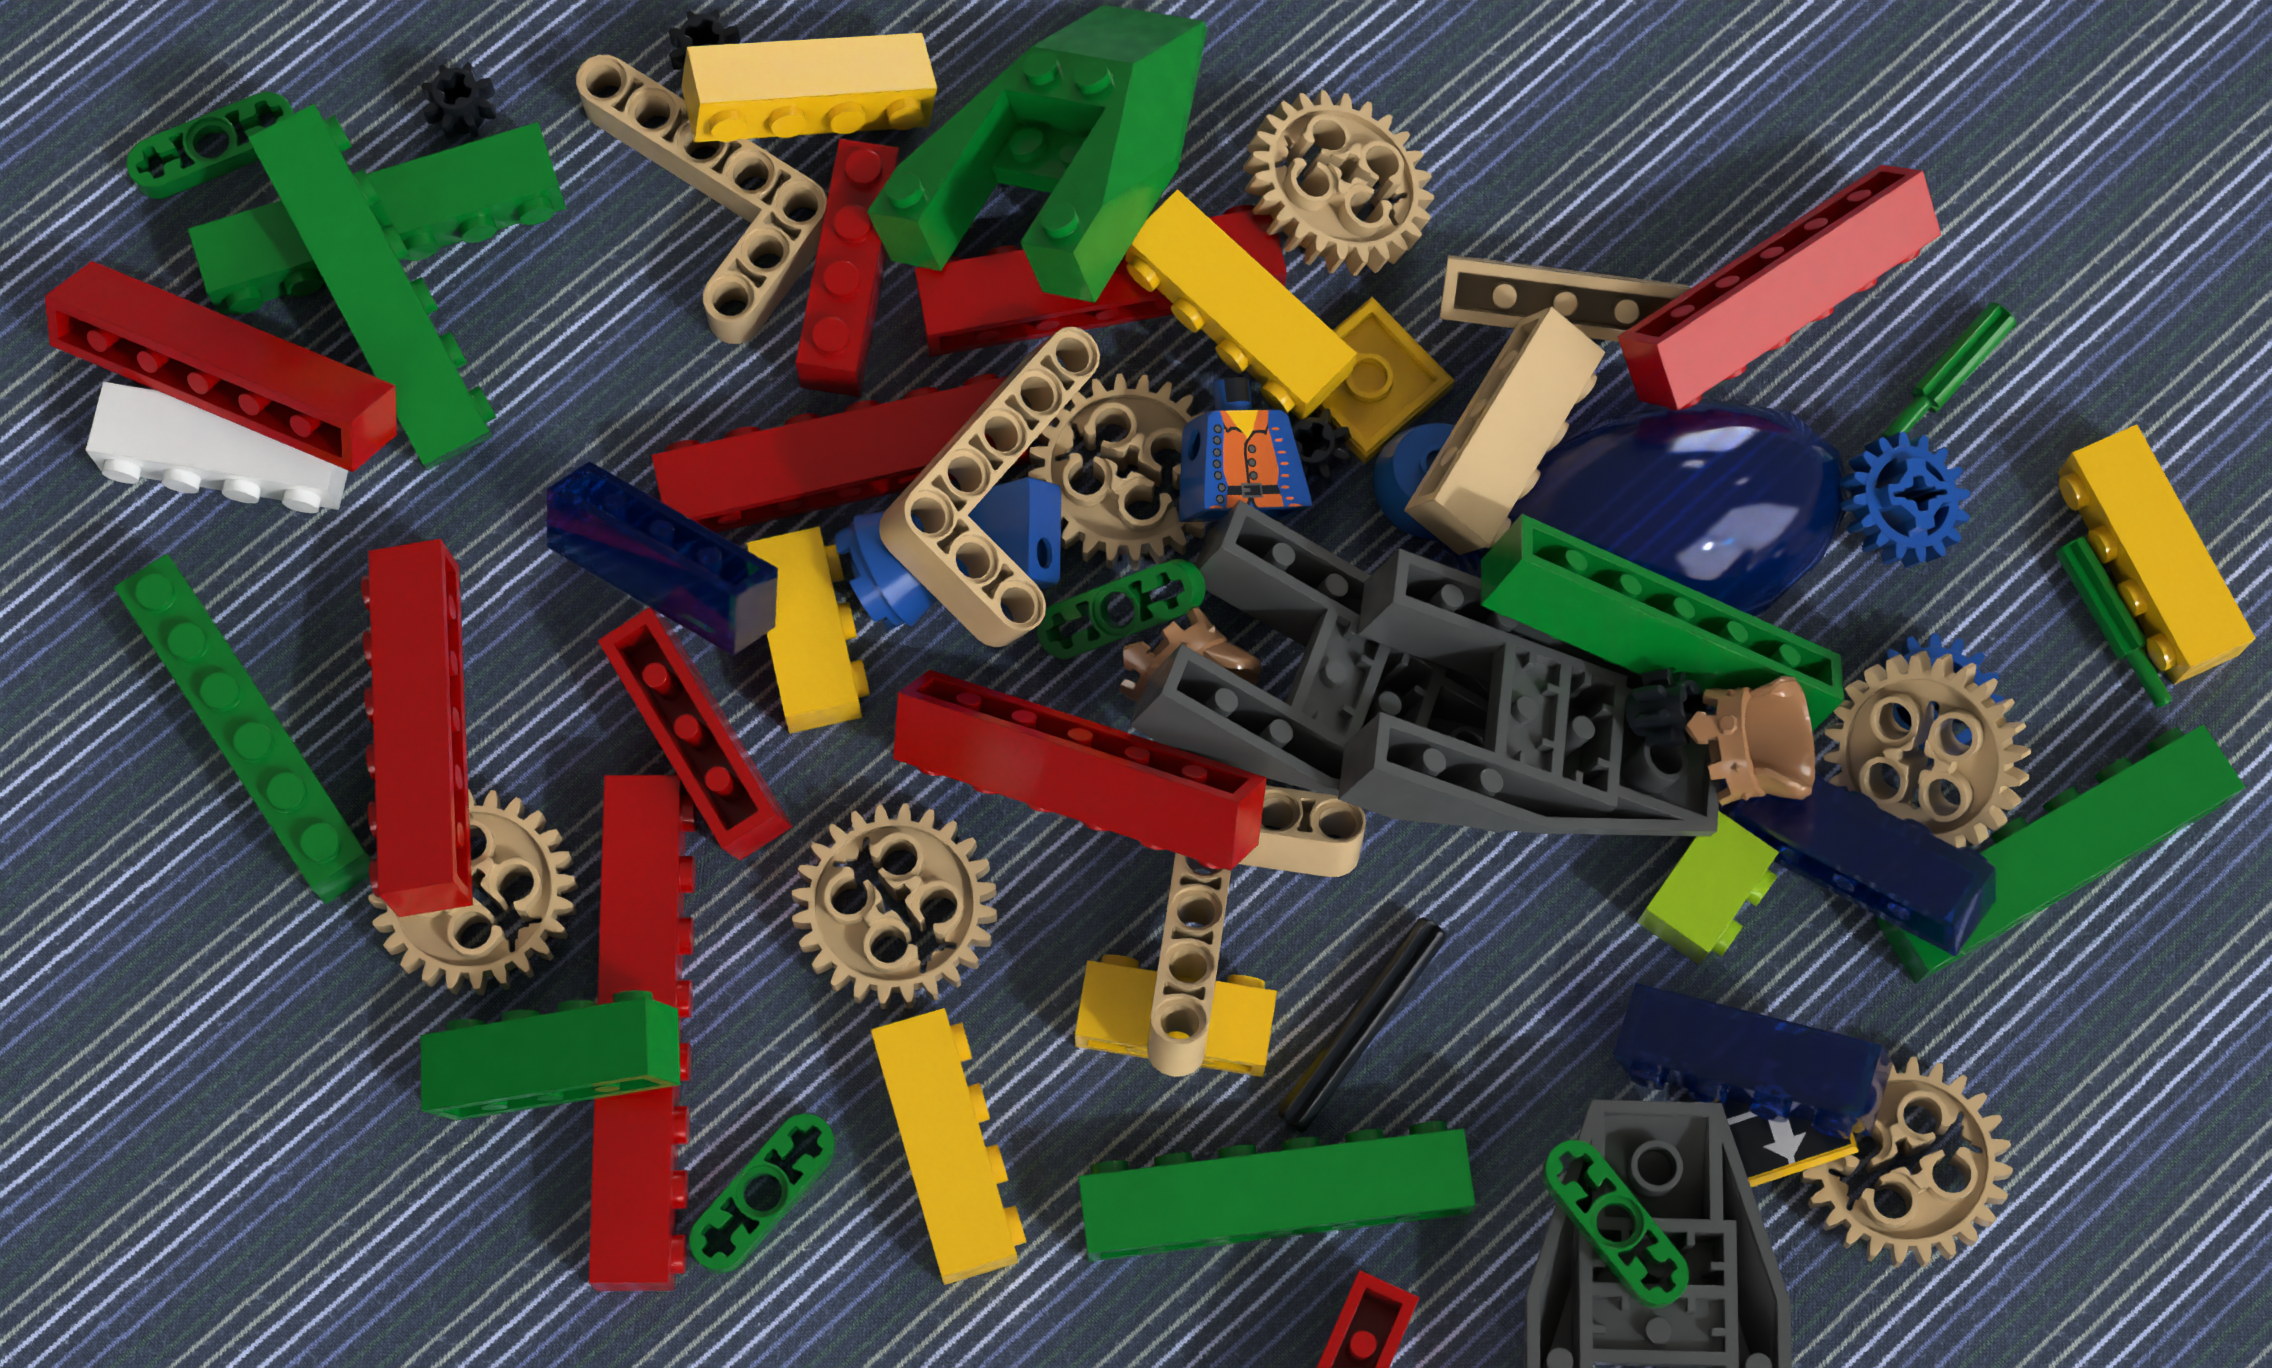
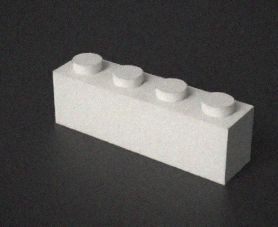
[86,382,348,513]

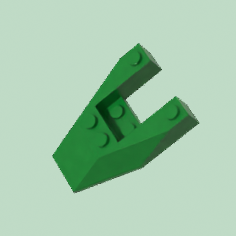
[867,5,1208,303]

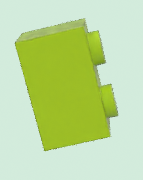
[1637,810,1779,965]

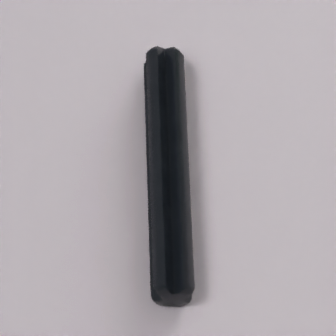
[1278,917,1446,1132]

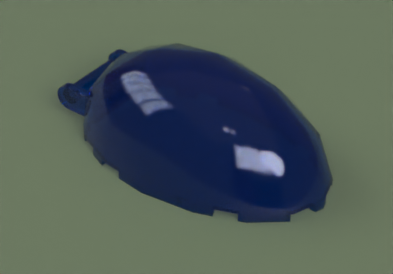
[1443,398,1847,617]

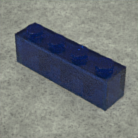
[547,461,778,656]
[1733,770,1996,957]
[1613,983,1893,1139]

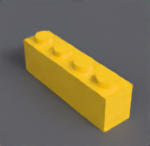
[681,33,937,142]
[1125,189,1357,420]
[2058,424,2256,685]
[871,1008,1026,1285]

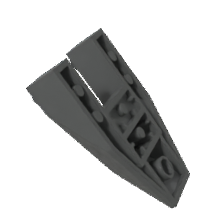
[1129,500,1504,833]
[1338,548,1720,836]
[1522,1099,1792,1368]

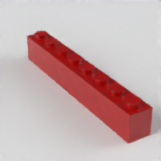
[589,775,697,1291]

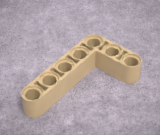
[576,55,827,344]
[879,326,1100,647]
[1147,785,1366,1077]

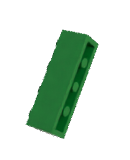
[420,990,681,1121]

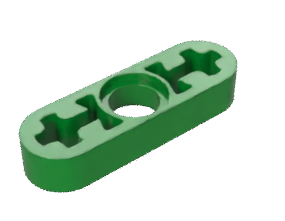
[126,92,294,199]
[1037,559,1206,659]
[689,1114,836,1273]
[1542,1140,1689,1308]

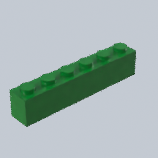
[248,104,497,471]
[188,122,567,315]
[1481,514,1844,732]
[114,553,372,905]
[1875,724,2246,984]
[1078,1121,1475,1262]

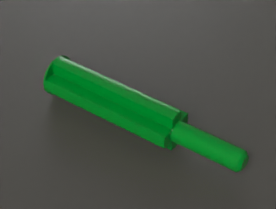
[1881,302,2017,439]
[2054,536,2172,708]

